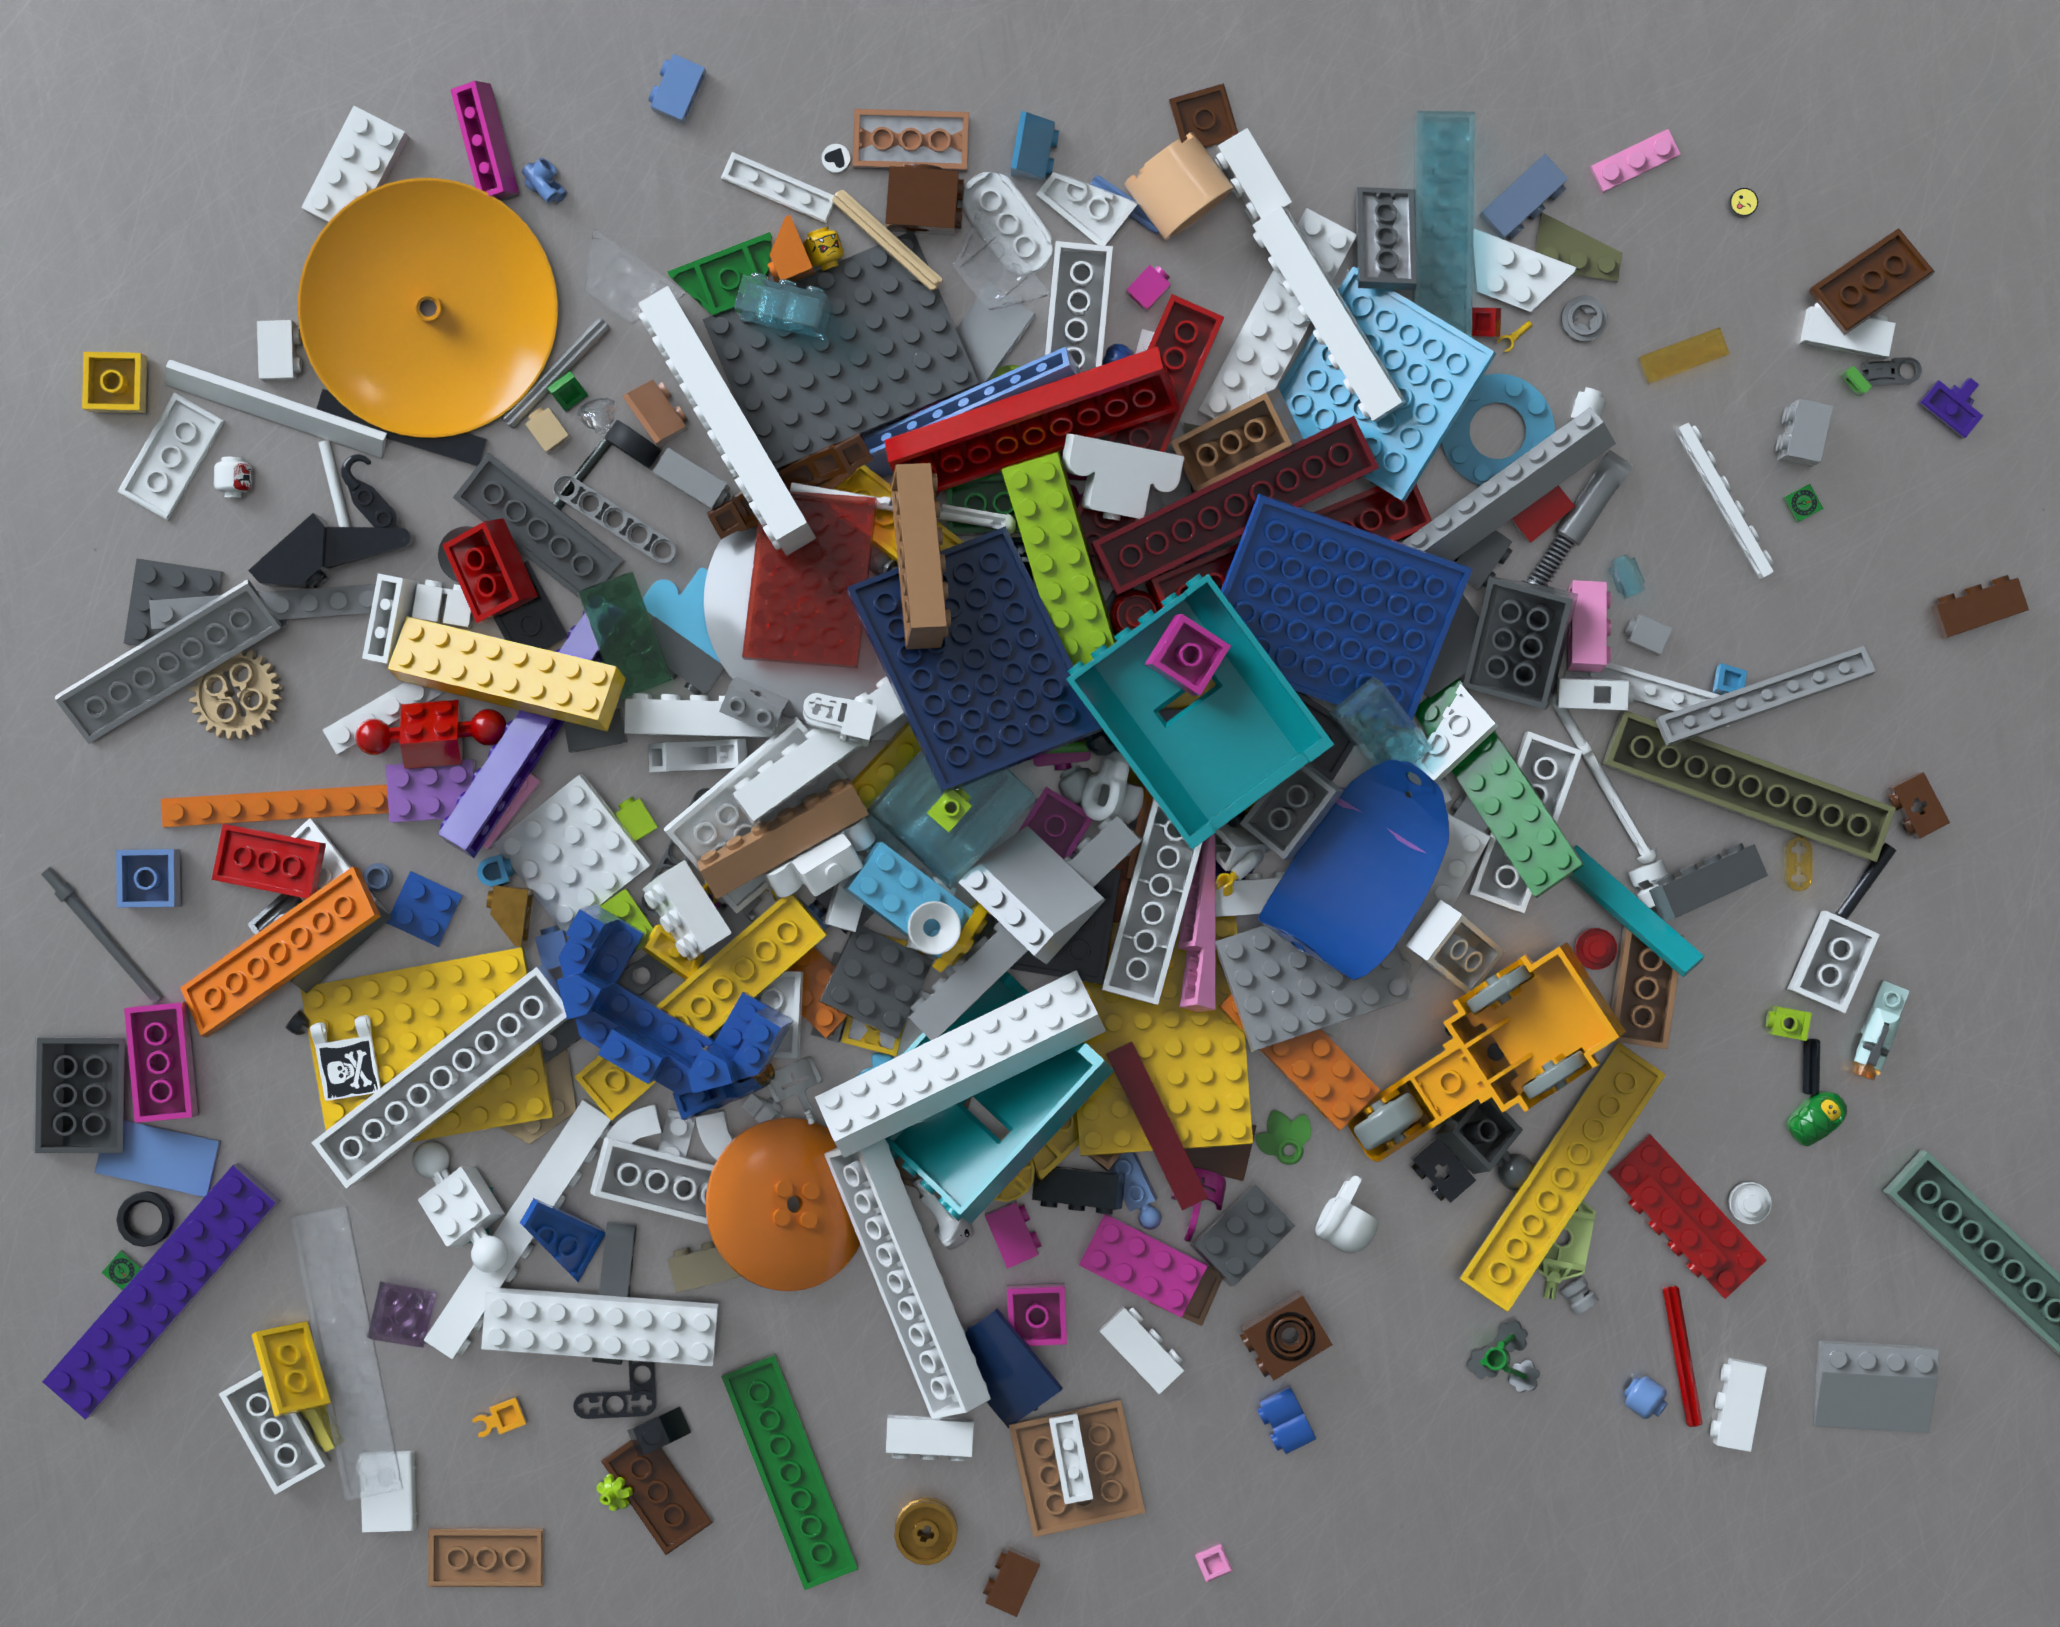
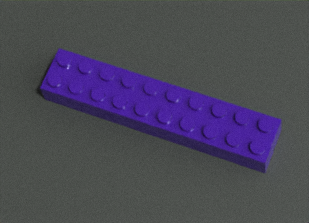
[42,1163,281,1420]

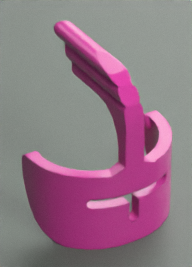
[1171,1168,1226,1242]

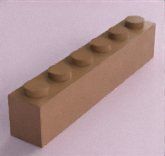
[696,778,869,900]

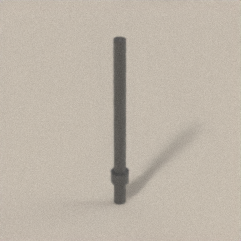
[41,867,163,1004]

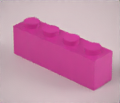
[450,81,519,200]

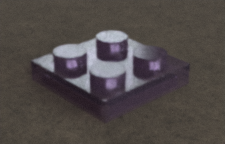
[367,1281,436,1348]

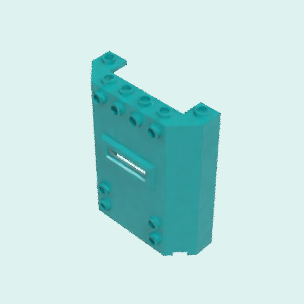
[1066,573,1334,849]
[885,971,1114,1224]

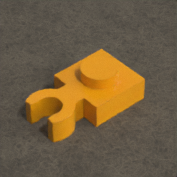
[472,1396,527,1437]

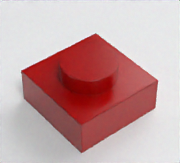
[1470,307,1501,337]

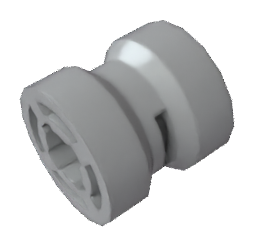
[1560,1275,1599,1315]

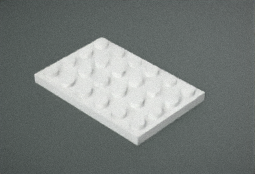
[663,717,848,914]

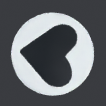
[822,144,851,174]

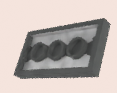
[1356,187,1417,290]

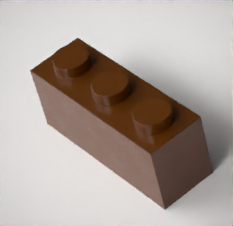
[1931,575,2029,639]

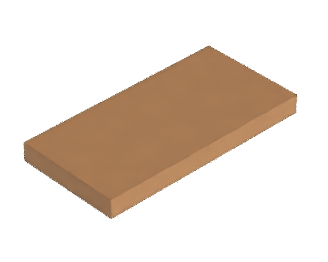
[428,1528,544,1587]

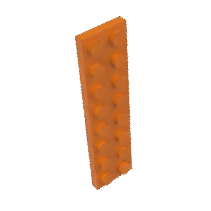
[180,866,381,1038]

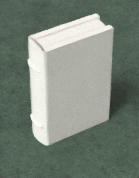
[360,1451,418,1532]

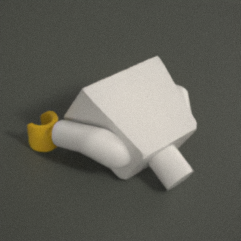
[1213,822,1270,896]

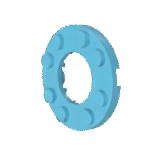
[1441,374,1555,486]

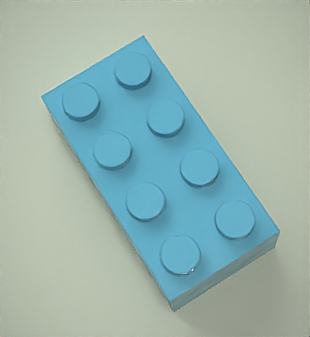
[843,842,974,958]

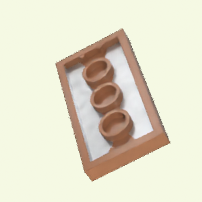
[853,109,969,171]

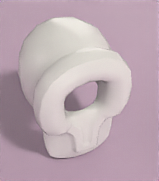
[1081,751,1144,824]
[1315,1175,1379,1253]

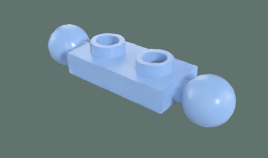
[1110,1152,1162,1230]

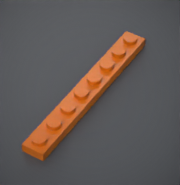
[161,784,389,827]

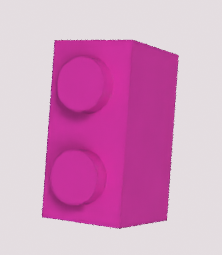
[985,1200,1042,1269]

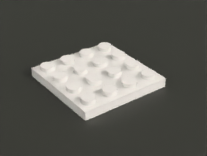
[494,773,653,933]

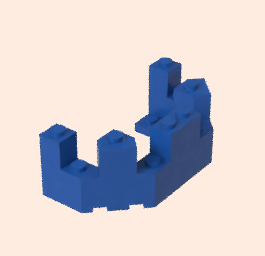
[557,904,794,1095]

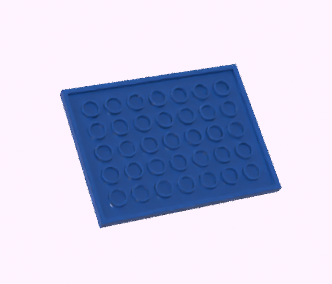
[1221,494,1472,729]

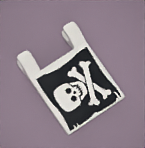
[310,1015,381,1101]

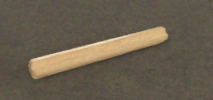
[832,190,943,291]

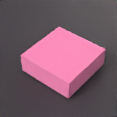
[1195,1544,1233,1582]

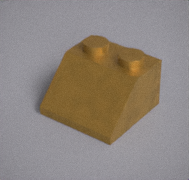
[486,885,534,947]

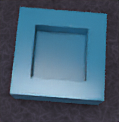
[1712,663,1747,695]

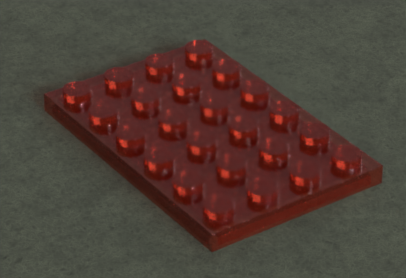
[742,491,877,668]

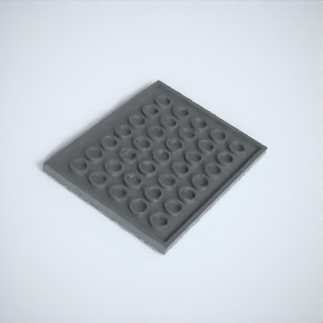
[702,231,980,470]

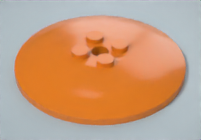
[706,1118,860,1291]

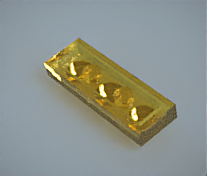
[1638,327,1730,384]

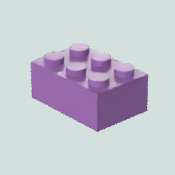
[386,759,477,823]

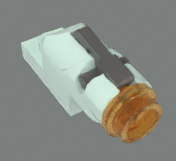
[1852,980,1910,1081]

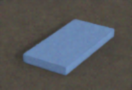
[95,1119,221,1197]

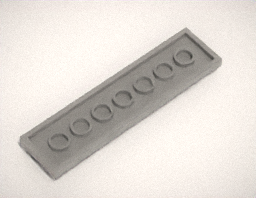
[55,579,281,744]

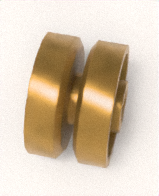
[894,1497,958,1565]

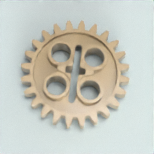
[189,650,283,741]

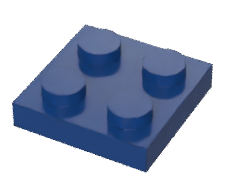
[386,871,463,947]

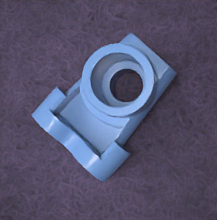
[521,157,568,203]

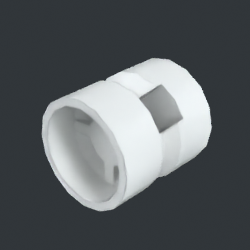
[1628,859,1668,908]

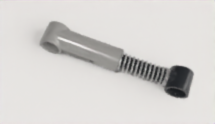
[1521,449,1633,586]

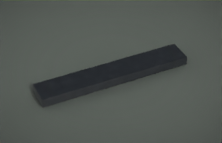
[316,389,488,466]

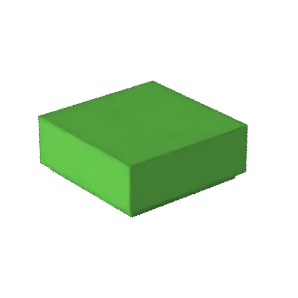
[1841,365,1872,396]

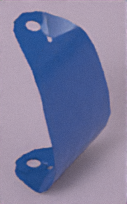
[1258,759,1449,980]

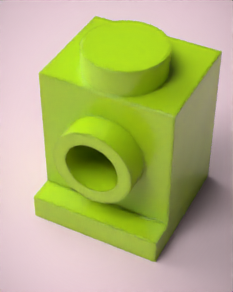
[1765,1006,1812,1041]

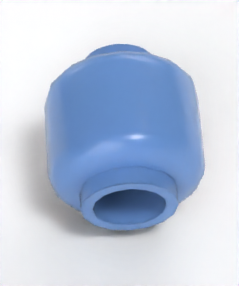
[1624,1376,1668,1419]

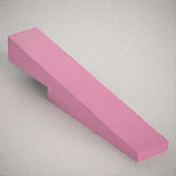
[1178,835,1215,1012]

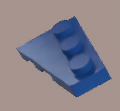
[520,1198,605,1282]

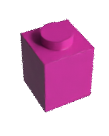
[1126,265,1171,312]

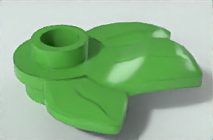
[1255,1110,1311,1165]

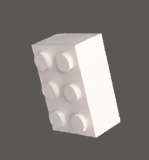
[1214,128,1292,224]
[643,860,732,961]
[1405,899,1505,993]
[1787,911,1880,1013]

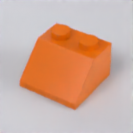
[767,215,815,287]

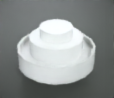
[1728,1182,1772,1224]

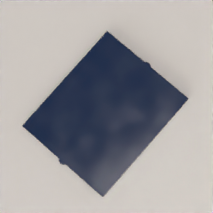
[965,1308,1063,1428]

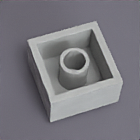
[1776,399,1833,467]

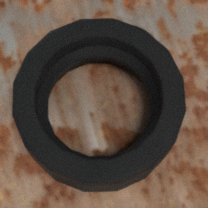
[605,420,661,469]
[116,1191,174,1247]

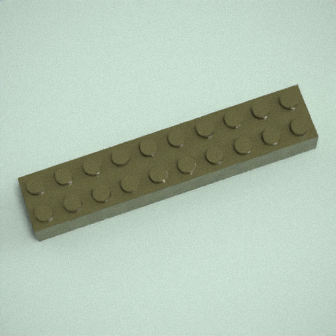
[1602,710,1896,862]

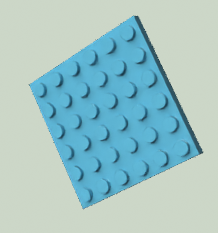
[1278,266,1497,502]

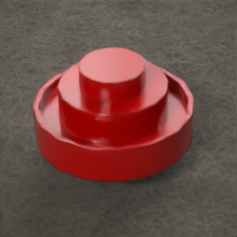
[1574,928,1618,970]

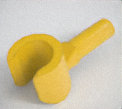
[1497,321,1533,352]

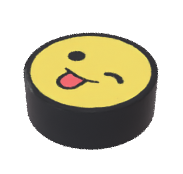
[1728,188,1758,218]

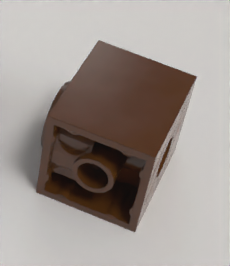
[885,164,965,236]
[1240,1290,1333,1381]

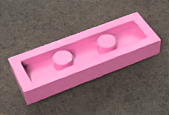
[1590,129,1681,193]

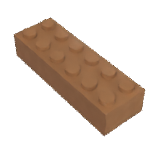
[891,463,951,649]

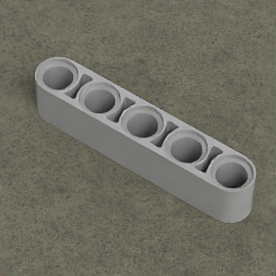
[553,475,676,564]

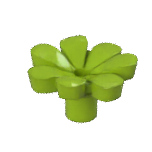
[596,1474,633,1511]

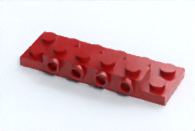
[1607,1134,1767,1299]

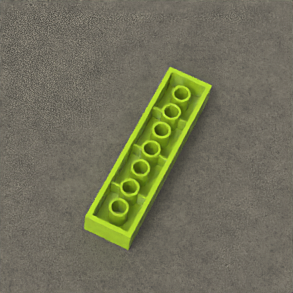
[1001,451,1117,666]

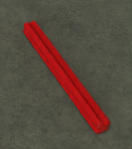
[1663,1285,1703,1427]

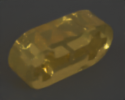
[1784,837,1813,891]

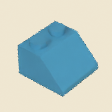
[1011,111,1059,182]

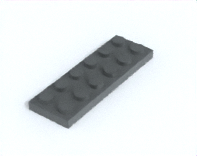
[453,453,623,605]

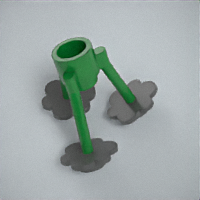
[1468,1320,1540,1393]

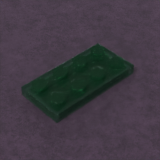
[577,571,672,700]

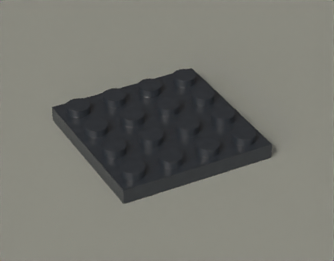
[994,868,1122,984]

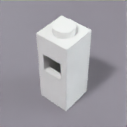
[1556,676,1634,710]

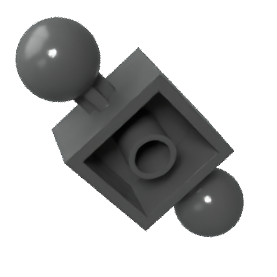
[1435,1097,1534,1190]

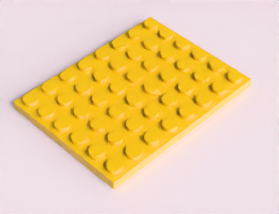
[1077,915,1253,1156]
[300,947,555,1142]

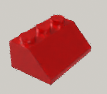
[442,518,538,623]

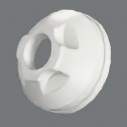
[907,901,961,955]

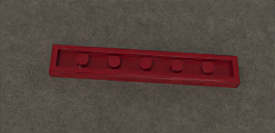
[1106,1042,1208,1211]

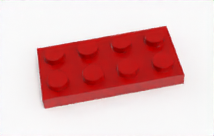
[211,824,326,899]

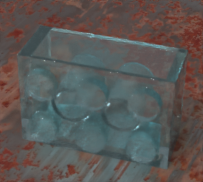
[734,273,833,340]
[1329,676,1433,767]

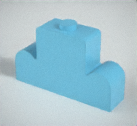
[638,568,720,662]

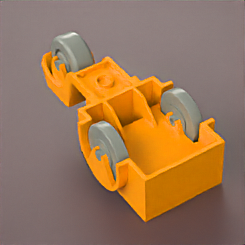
[1347,942,1626,1162]

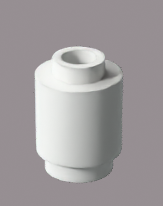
[1571,387,1606,419]

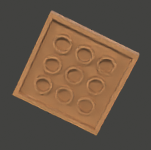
[1009,1399,1146,1538]

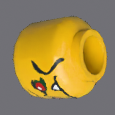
[803,226,845,271]

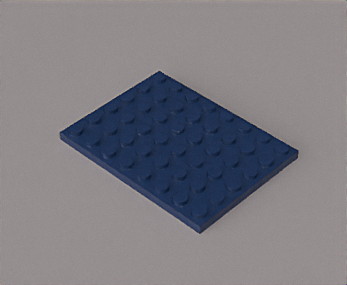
[847,526,1102,794]

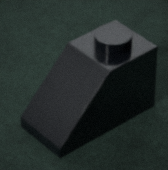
[627,1406,691,1457]

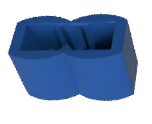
[1257,1386,1316,1454]

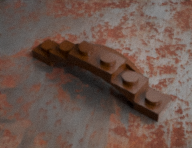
[707,433,874,539]

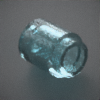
[1608,554,1645,599]

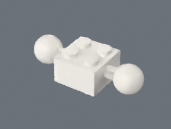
[412,1141,508,1273]

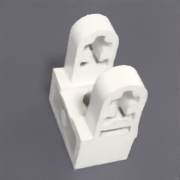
[803,693,878,747]

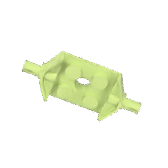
[1536,1201,1596,1300]

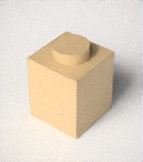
[525,407,571,454]

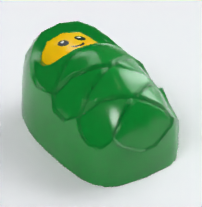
[1786,1091,1847,1147]

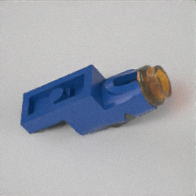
[672,1063,775,1120]

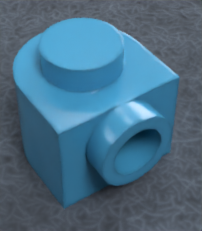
[477,854,515,887]

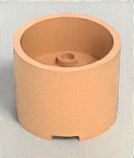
[1124,132,1234,240]

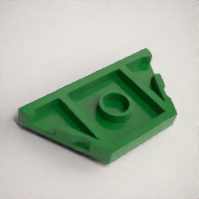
[667,232,772,316]

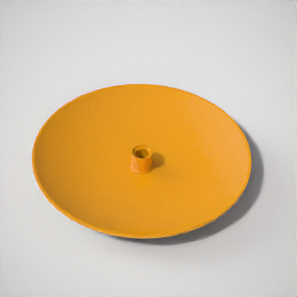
[298,178,558,438]

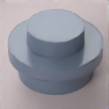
[363,863,392,892]

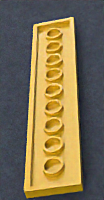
[574,893,828,1121]
[1459,1042,1666,1312]

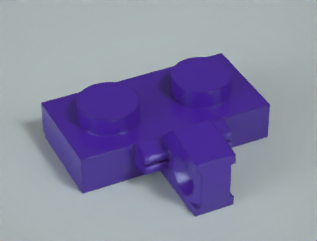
[1919,378,1983,439]

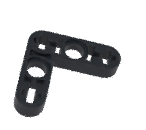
[573,1360,657,1419]

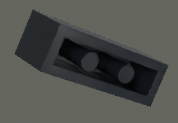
[1032,1166,1126,1214]

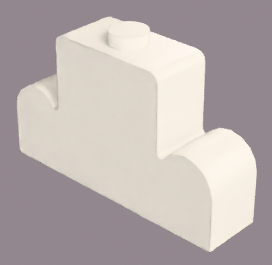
[1062,434,1184,521]
[763,817,876,897]

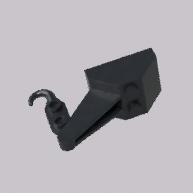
[248,454,412,589]

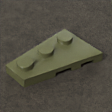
[1535,212,1622,283]

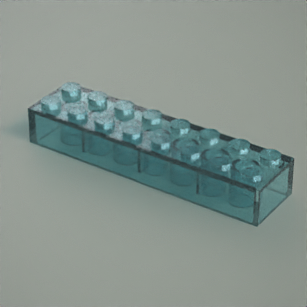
[1412,111,1475,338]

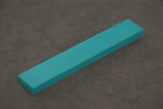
[1569,845,1704,978]

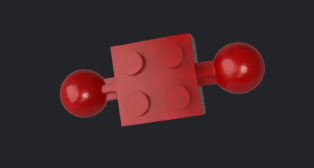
[355,700,507,769]

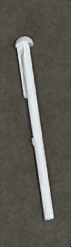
[790,483,1016,534]
[1551,688,1657,864]

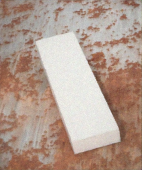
[721,152,835,224]

